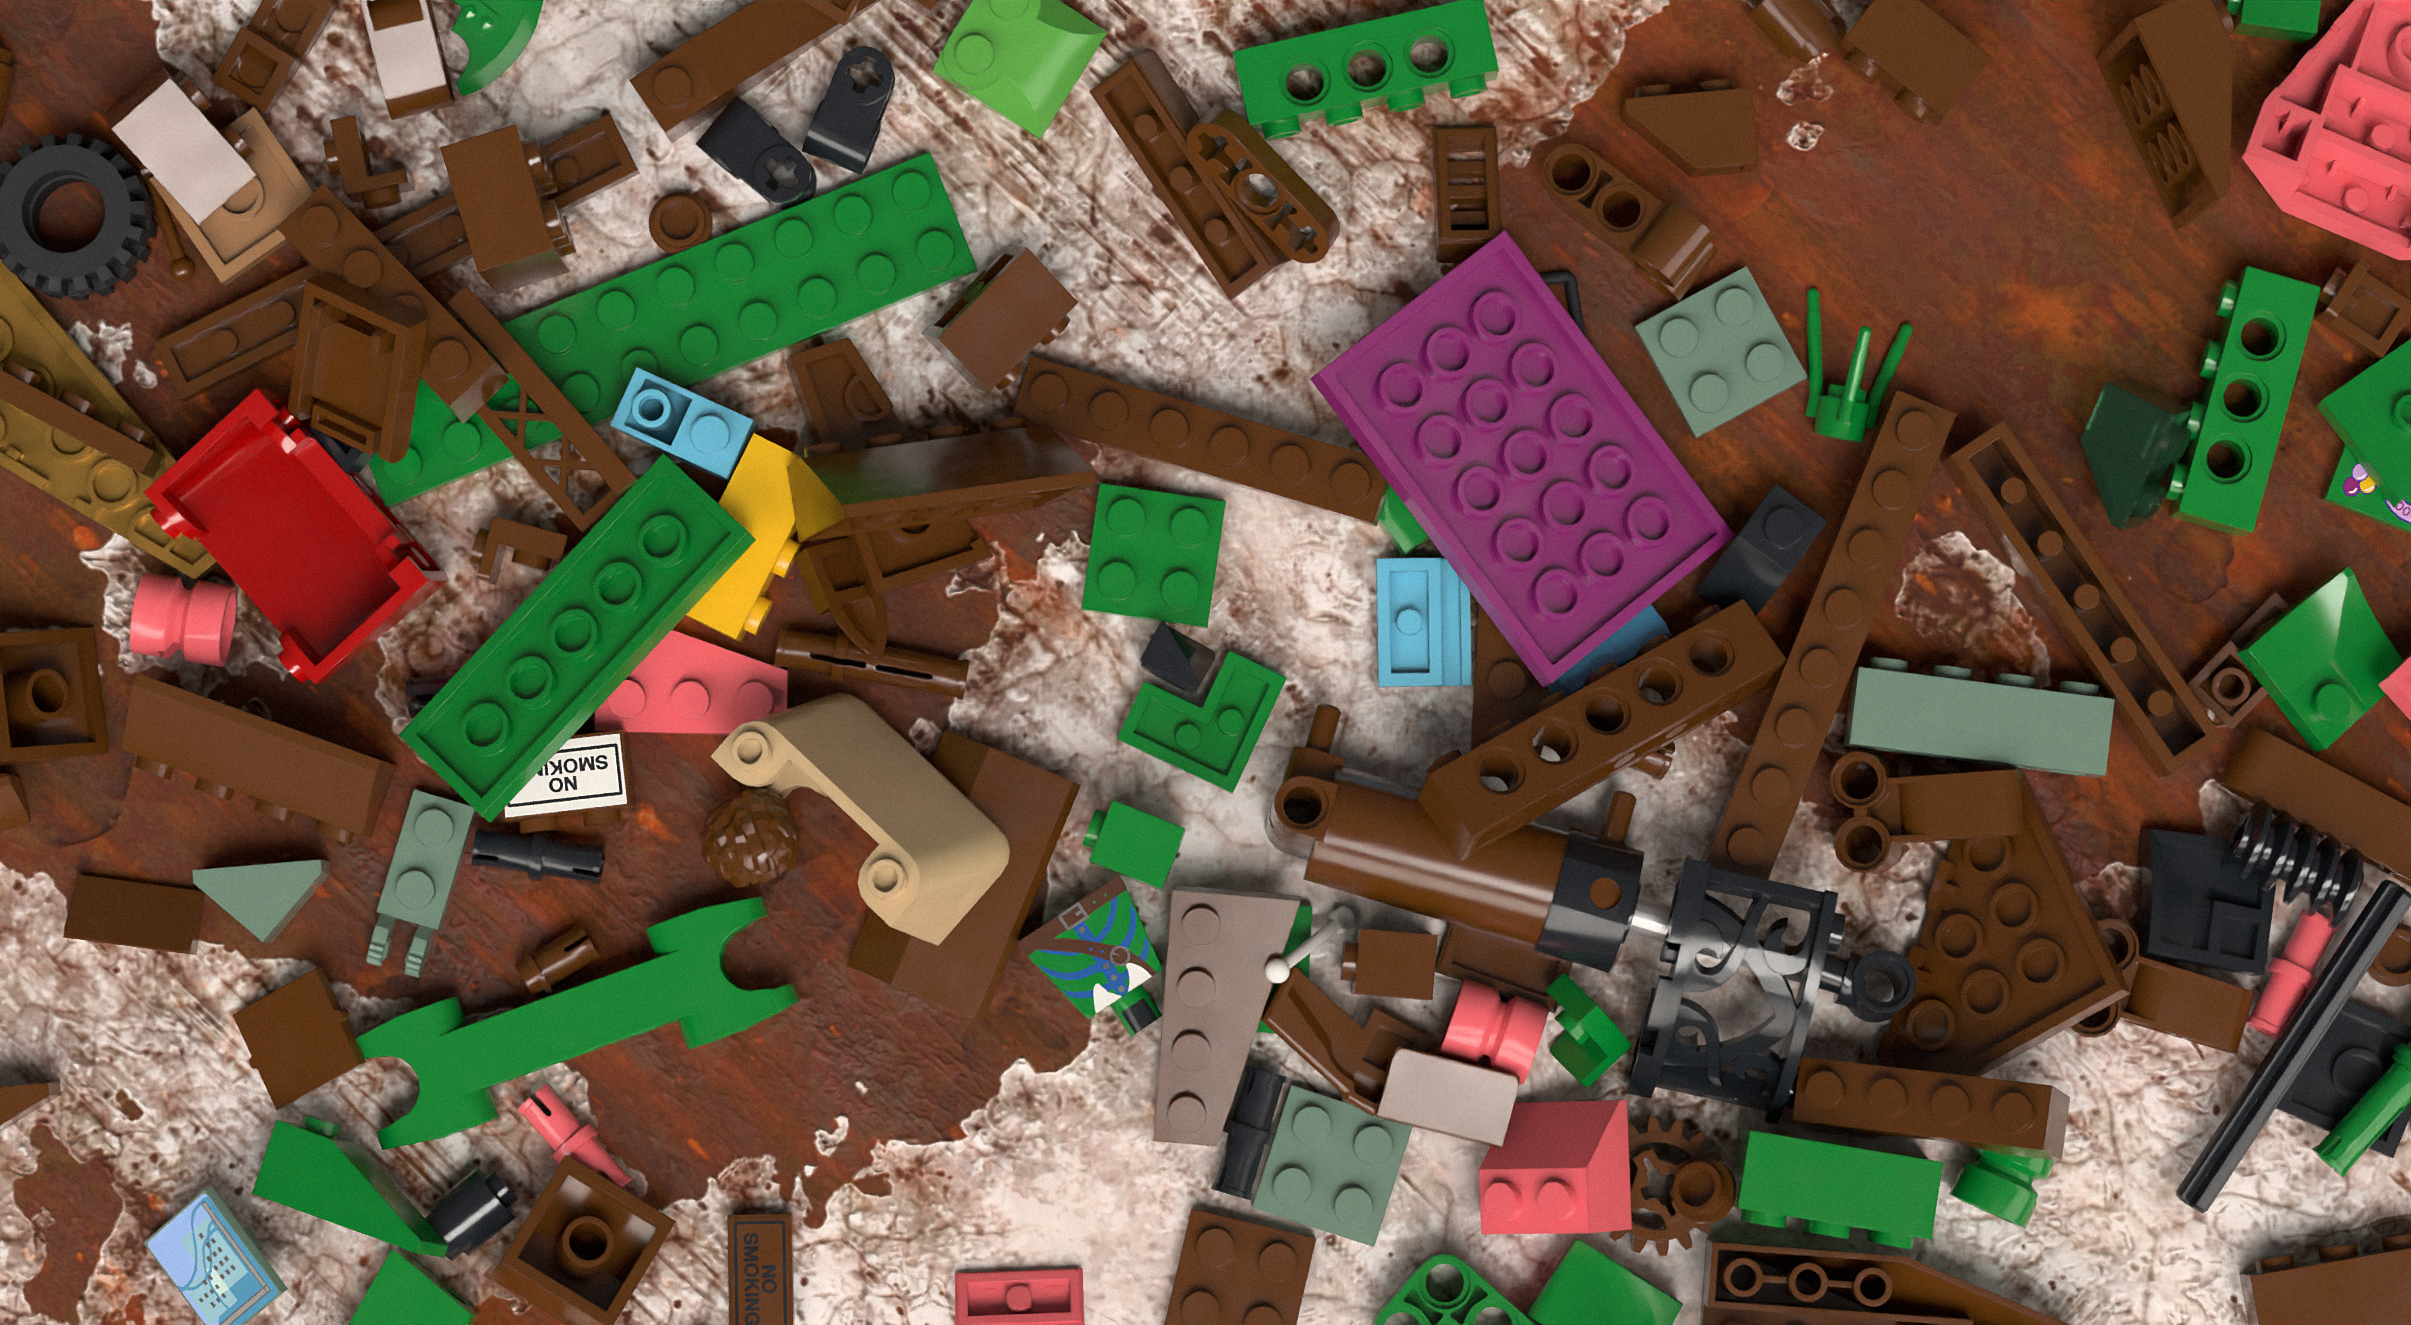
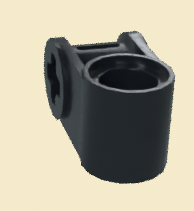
[802,46,895,175]
[695,95,818,210]

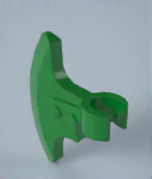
[449,0,544,96]

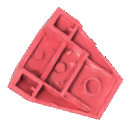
[2242,0,2411,260]

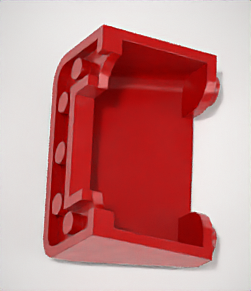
[143,388,449,685]

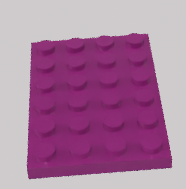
[1310,230,1735,687]

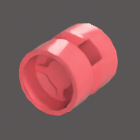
[130,572,237,667]
[1437,978,1550,1085]

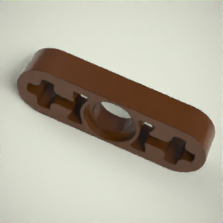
[1187,107,1340,264]

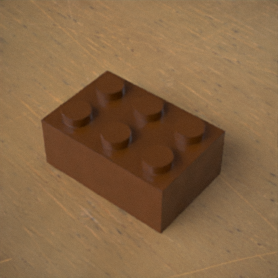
[440,124,577,294]

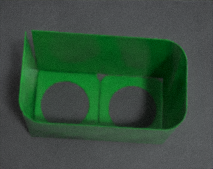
[1524,1238,1683,1325]

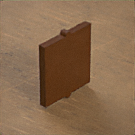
[233,967,366,1110]

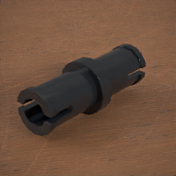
[472,826,606,885]
[1211,1065,1286,1200]

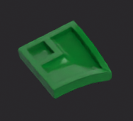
[2237,566,2403,752]

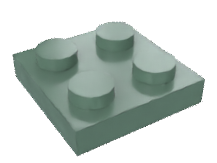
[1634,266,1808,440]
[1252,1085,1412,1247]

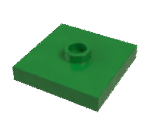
[2316,339,2411,507]

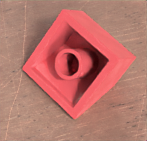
[1479,1100,1632,1234]

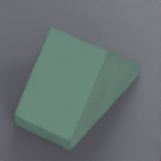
[192,860,331,943]

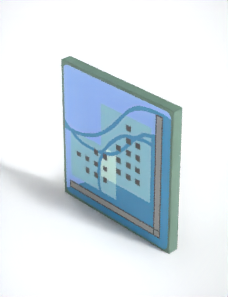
[144,1185,288,1325]

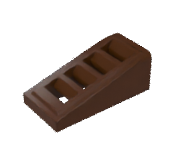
[1432,126,1502,263]

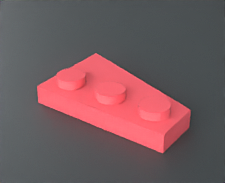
[595,630,789,735]

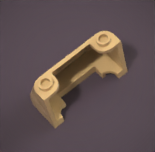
[710,693,1010,946]

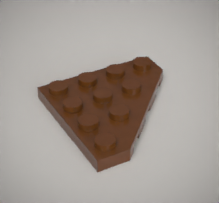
[1876,767,2131,1077]

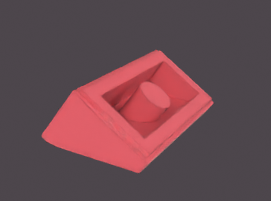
[955,1268,1085,1325]

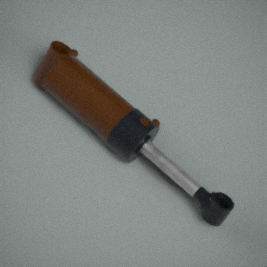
[1265,703,1916,1023]

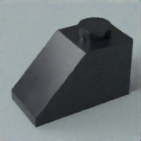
[1694,484,1828,616]

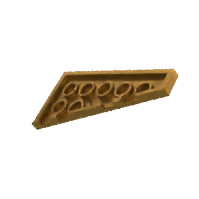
[0,255,219,581]

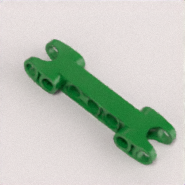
[356,897,799,1150]

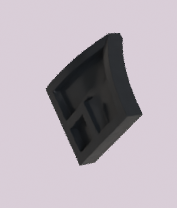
[2138,829,2276,976]

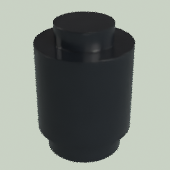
[425,1167,519,1261]

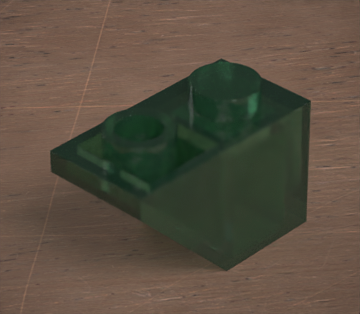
[2080,378,2192,530]

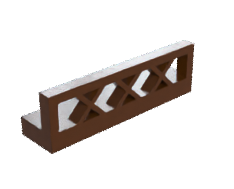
[447,285,638,534]

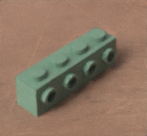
[1843,657,2115,778]

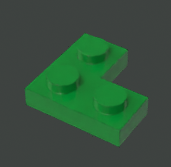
[1117,650,1287,794]

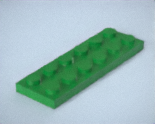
[399,453,756,823]

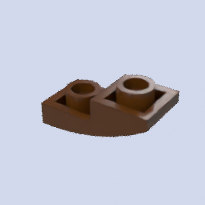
[2186,589,2292,730]

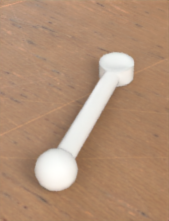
[1265,906,1355,983]

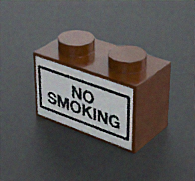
[502,730,637,834]

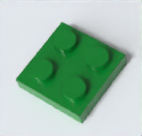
[1081,483,1226,629]

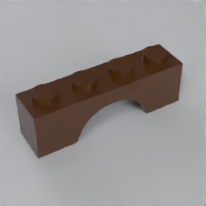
[276,184,510,424]
[1792,1057,2070,1161]

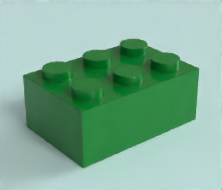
[1732,1128,1943,1249]

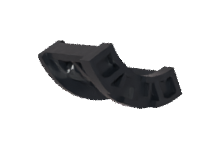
[1626,858,1845,1124]

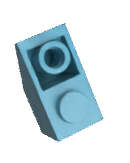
[610,367,759,483]

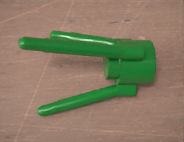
[1805,288,1913,443]

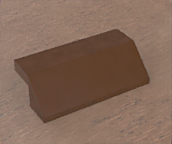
[847,730,1081,1022]

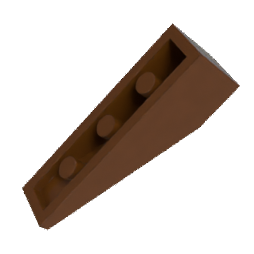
[629,0,880,143]

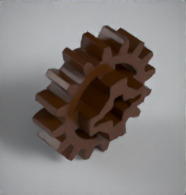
[1608,1116,1722,1256]

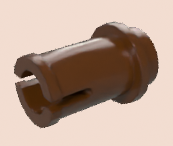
[515,923,601,997]

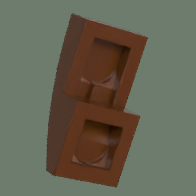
[211,0,340,113]

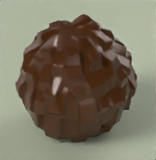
[700,787,800,888]

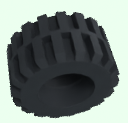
[0,133,158,301]

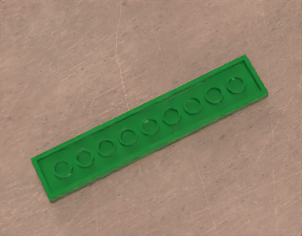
[368,152,978,509]

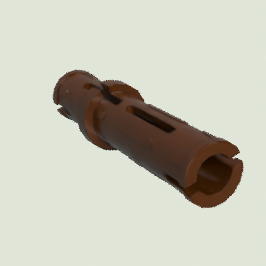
[774,626,970,700]

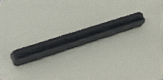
[2176,879,2411,1213]

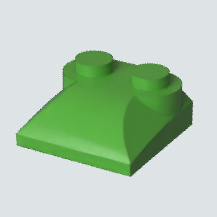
[932,0,1108,140]

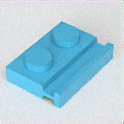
[1376,558,1472,688]

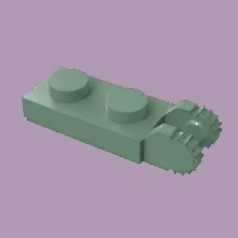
[366,789,477,978]

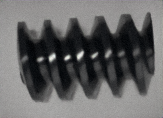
[2219,800,2364,929]

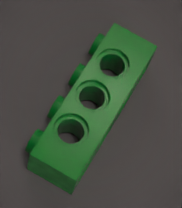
[1232,0,1499,141]
[2164,266,2321,537]

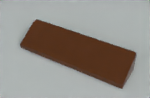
[1089,50,1292,300]

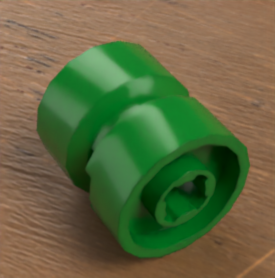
[1949,1147,2056,1229]

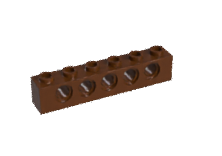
[1418,599,1787,862]

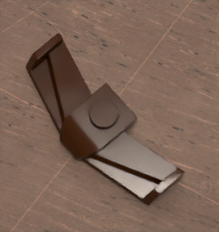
[1261,966,1431,1116]

